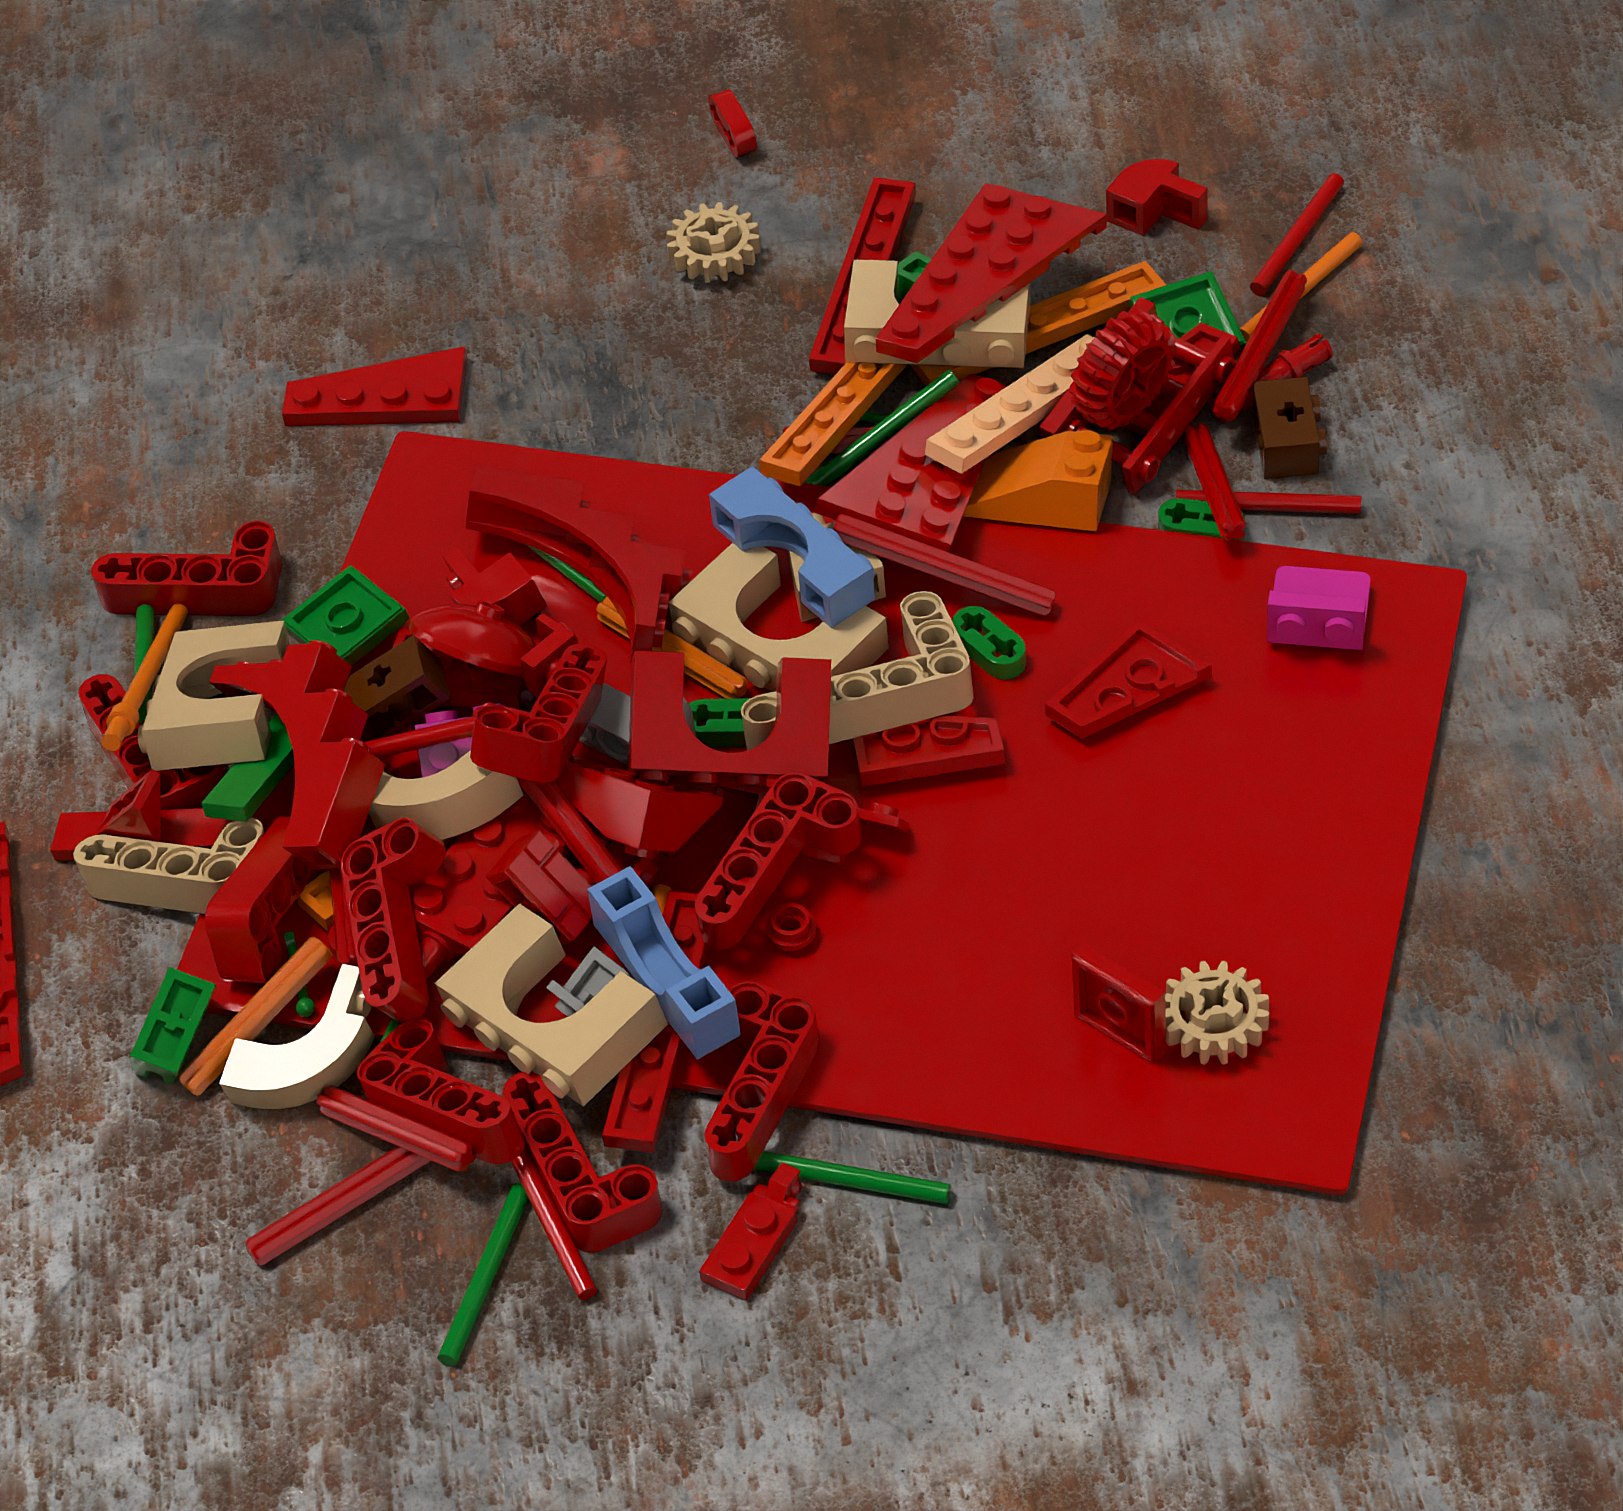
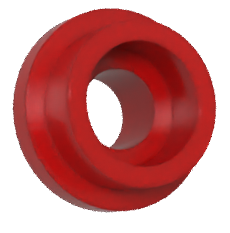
[766,903,816,951]

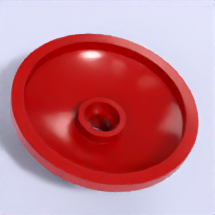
[409,601,536,677]

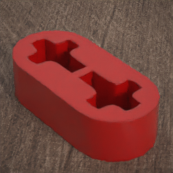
[708,89,757,157]

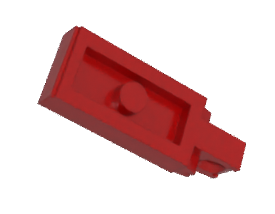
[699,1162,802,1300]

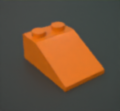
[964,430,1113,531]

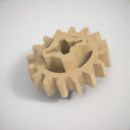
[666,202,761,283]
[1165,961,1269,1064]

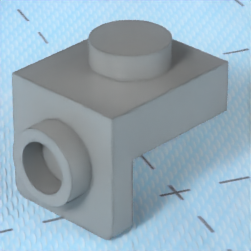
[546,946,636,1017]

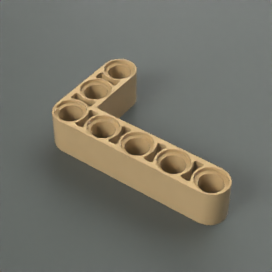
[741,591,974,751]

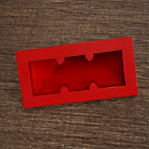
[95,769,161,842]

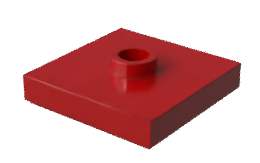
[1071,942,1166,1063]

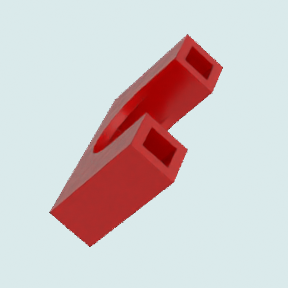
[628,651,832,787]

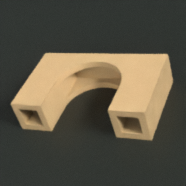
[844,259,1031,368]
[669,543,889,692]
[138,621,290,771]
[435,904,668,1107]

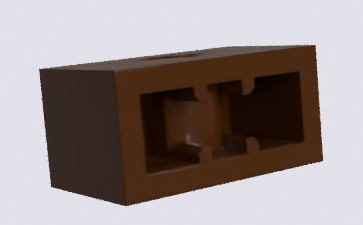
[1252,377,1327,479]
[343,635,451,741]

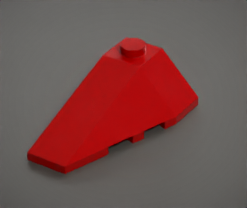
[554,754,723,858]

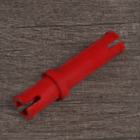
[1209,333,1333,424]

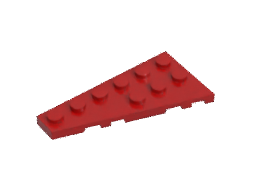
[876,183,1107,363]
[814,374,1007,552]

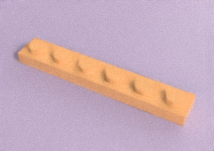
[925,334,1095,474]

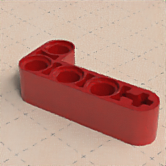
[91,520,282,616]
[470,643,607,783]
[78,674,227,810]
[695,772,862,950]
[205,816,320,984]
[340,818,446,1023]
[704,981,820,1182]
[357,1018,525,1165]
[503,1072,663,1253]

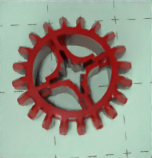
[1069,308,1178,430]

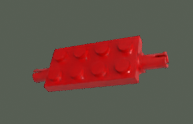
[410,784,593,980]

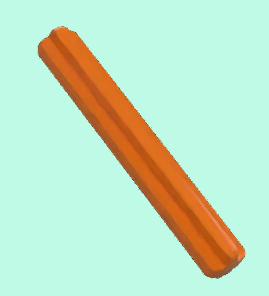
[596,597,748,699]
[178,937,332,1096]

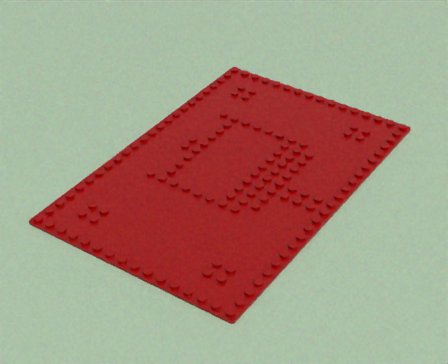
[177,431,1467,1195]

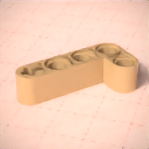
[73,817,265,914]

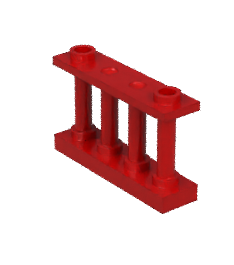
[1039,297,1236,496]

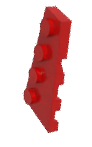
[282,346,468,426]

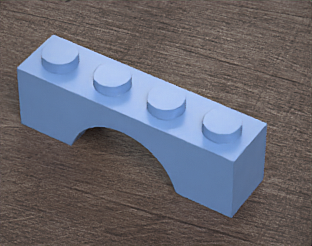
[709,466,875,628]
[587,866,741,1059]

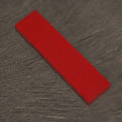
[50,808,234,861]

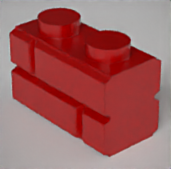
[486,830,596,945]

